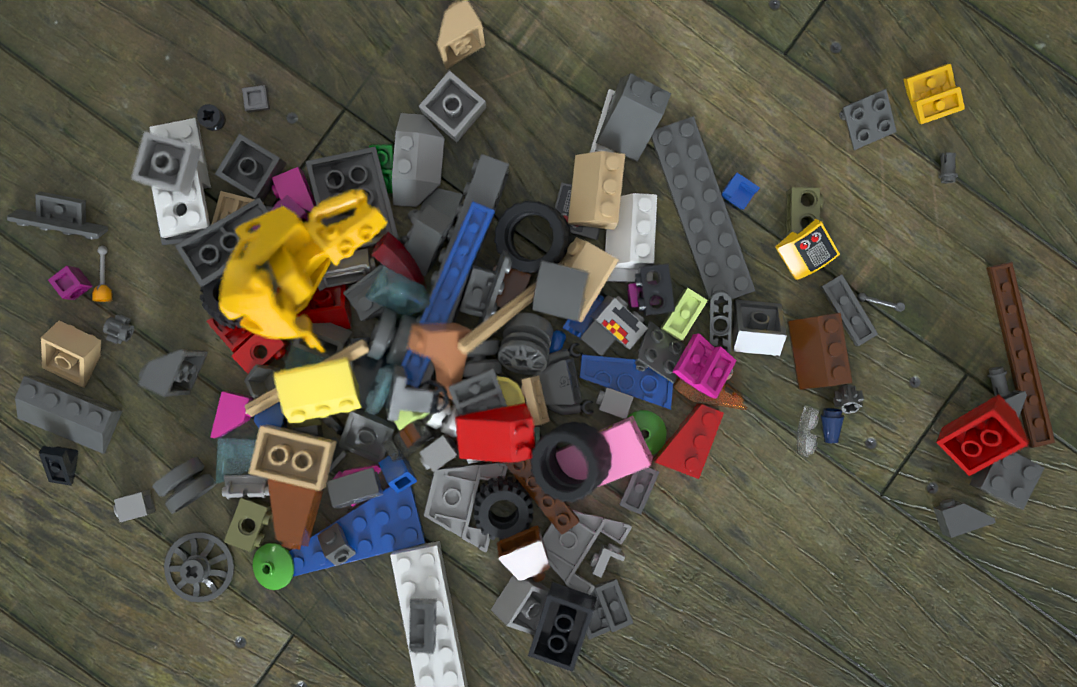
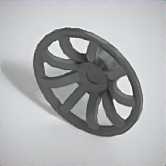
[164,532,234,602]

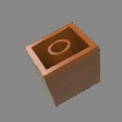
[268,479,324,550]

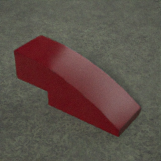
[372,231,427,304]

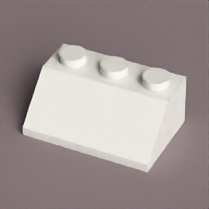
[605,193,657,269]

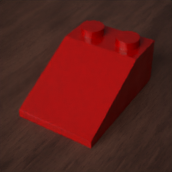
[455,403,535,463]

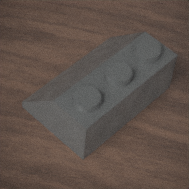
[138,350,208,397]

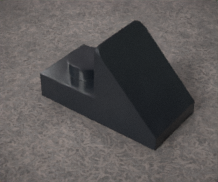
[39,446,79,486]

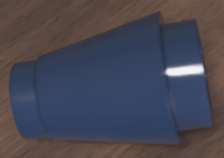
[820,408,844,443]

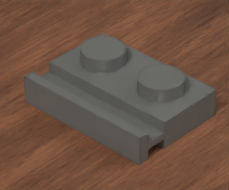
[343,265,403,321]

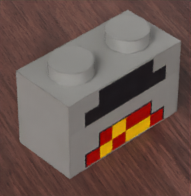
[590,295,648,349]

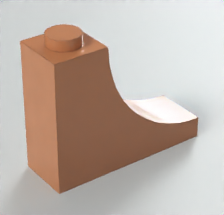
[408,323,472,400]

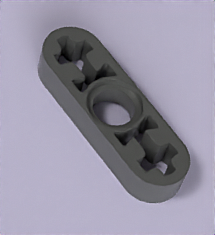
[709,290,732,354]

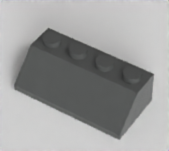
[15,376,123,454]

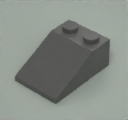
[596,73,671,161]

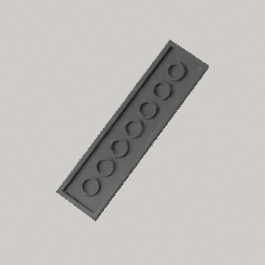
[651,116,756,304]

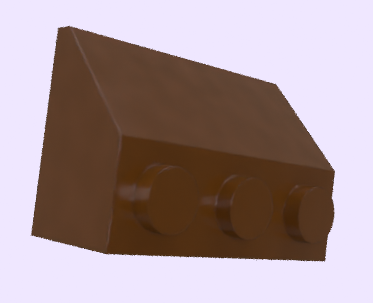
[787,313,852,390]

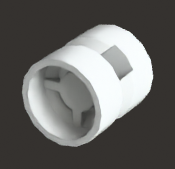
[423,397,459,438]

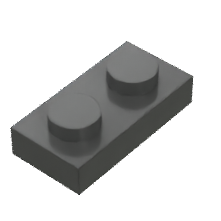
[619,467,659,515]

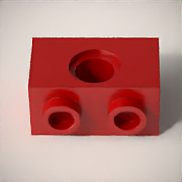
[232,333,290,374]

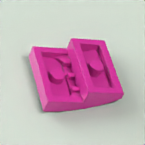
[672,333,737,398]

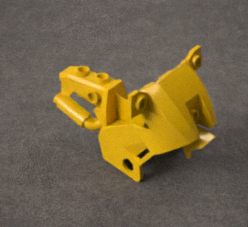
[219,189,387,353]

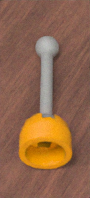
[92,246,112,302]

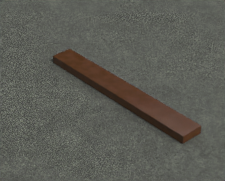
[986,262,1055,448]

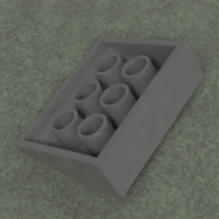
[306,146,398,251]

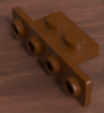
[504,459,580,535]

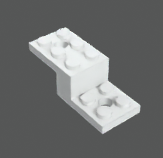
[150,118,211,238]

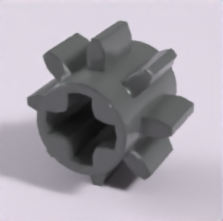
[103,314,134,344]
[833,385,864,414]

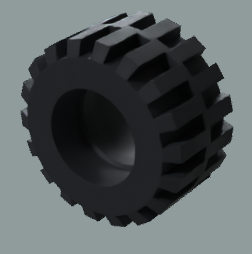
[200,272,246,329]
[474,476,533,541]

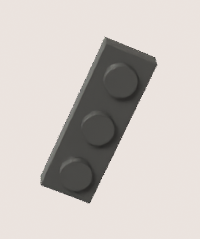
[820,274,878,346]

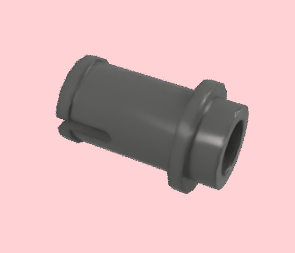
[938,152,958,183]
[987,366,1010,397]

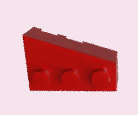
[653,403,724,479]

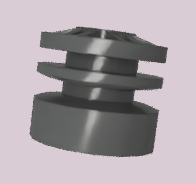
[498,313,554,375]

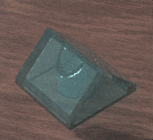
[365,267,430,316]

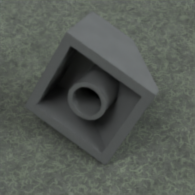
[732,300,786,356]

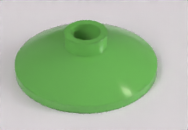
[627,410,667,455]
[253,543,294,590]

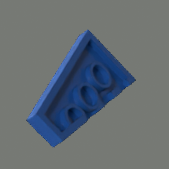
[580,355,673,410]

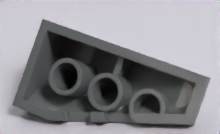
[175,198,268,287]

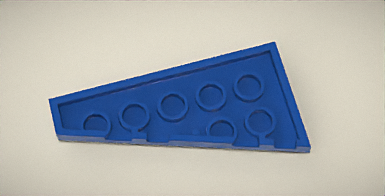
[289,485,426,577]

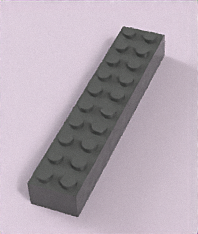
[400,154,510,389]

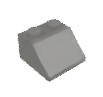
[491,575,550,636]

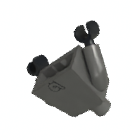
[533,343,594,415]

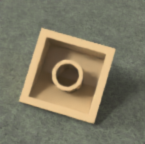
[41,320,101,388]

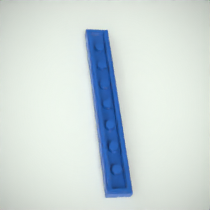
[401,201,495,388]

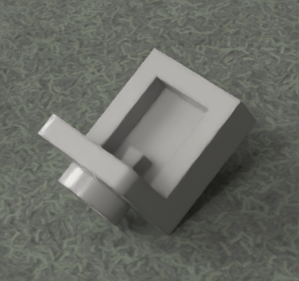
[590,543,625,577]

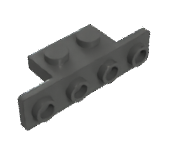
[7,191,108,239]
[459,250,512,328]

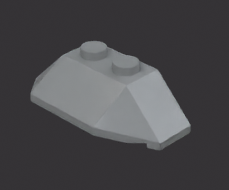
[392,113,445,207]

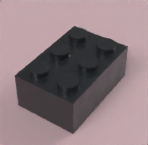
[528,582,597,672]

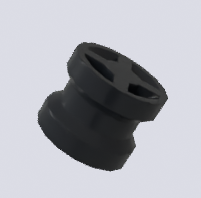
[197,104,226,131]

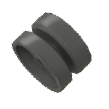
[367,307,416,366]
[463,340,502,379]
[152,457,217,514]

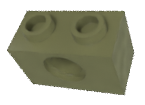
[224,495,273,552]

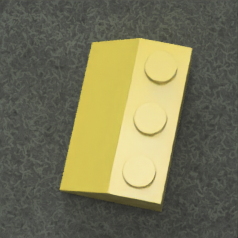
[274,358,361,423]

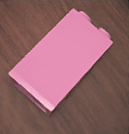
[556,415,653,487]

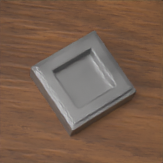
[242,85,270,113]

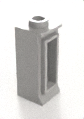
[318,248,377,291]

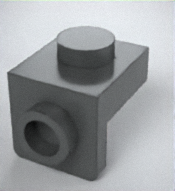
[317,523,356,566]

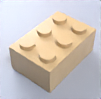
[249,424,337,491]

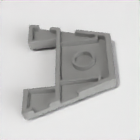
[424,462,508,552]
[542,510,632,595]

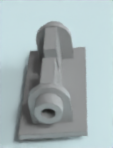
[222,475,270,499]

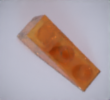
[673,377,748,410]

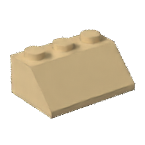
[437,0,485,69]
[568,151,625,230]
[558,237,619,322]

